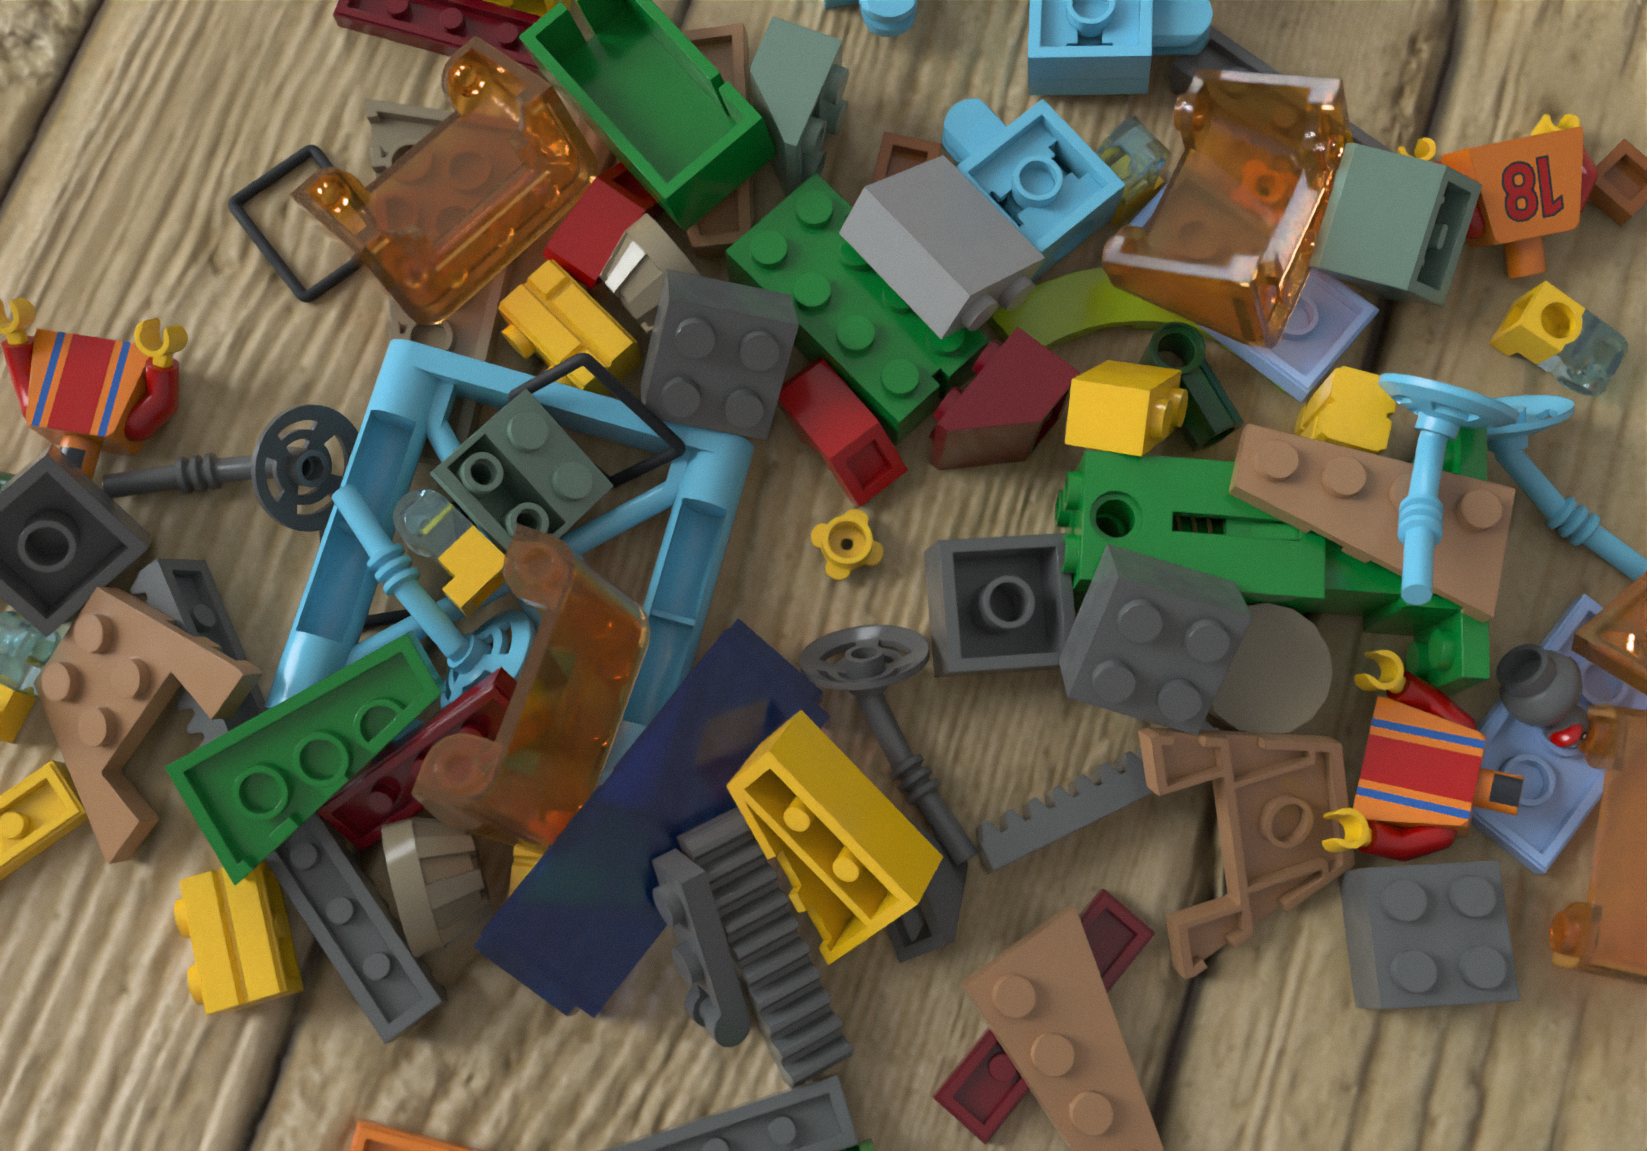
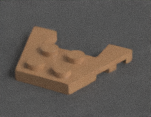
[33,587,263,864]
[1138,728,1355,979]

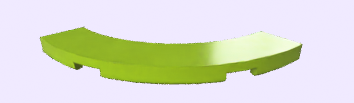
[987,265,1285,393]

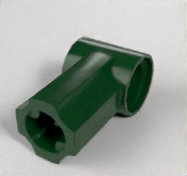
[1138,321,1244,452]

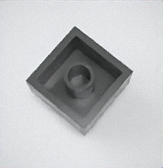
[640,269,799,440]
[0,443,150,637]
[924,533,1075,678]
[1059,543,1253,736]
[1338,860,1520,1009]

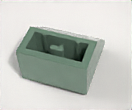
[750,16,849,197]
[1308,143,1482,307]
[429,388,614,573]

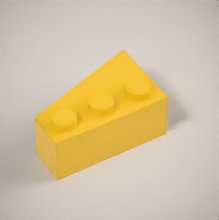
[726,710,943,965]

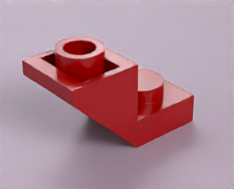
[542,162,665,290]
[777,357,908,507]

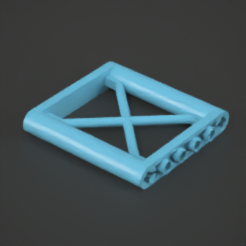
[264,339,755,813]

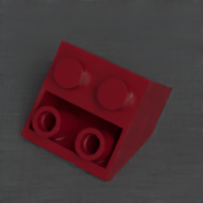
[929,326,1080,470]

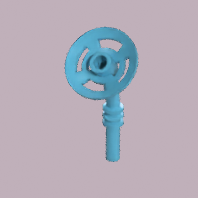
[1377,373,1519,605]
[1487,395,1647,586]
[331,484,536,709]

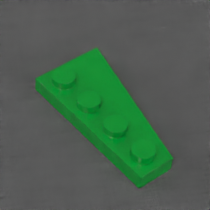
[164,630,447,886]

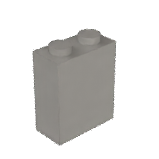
[839,155,1045,339]

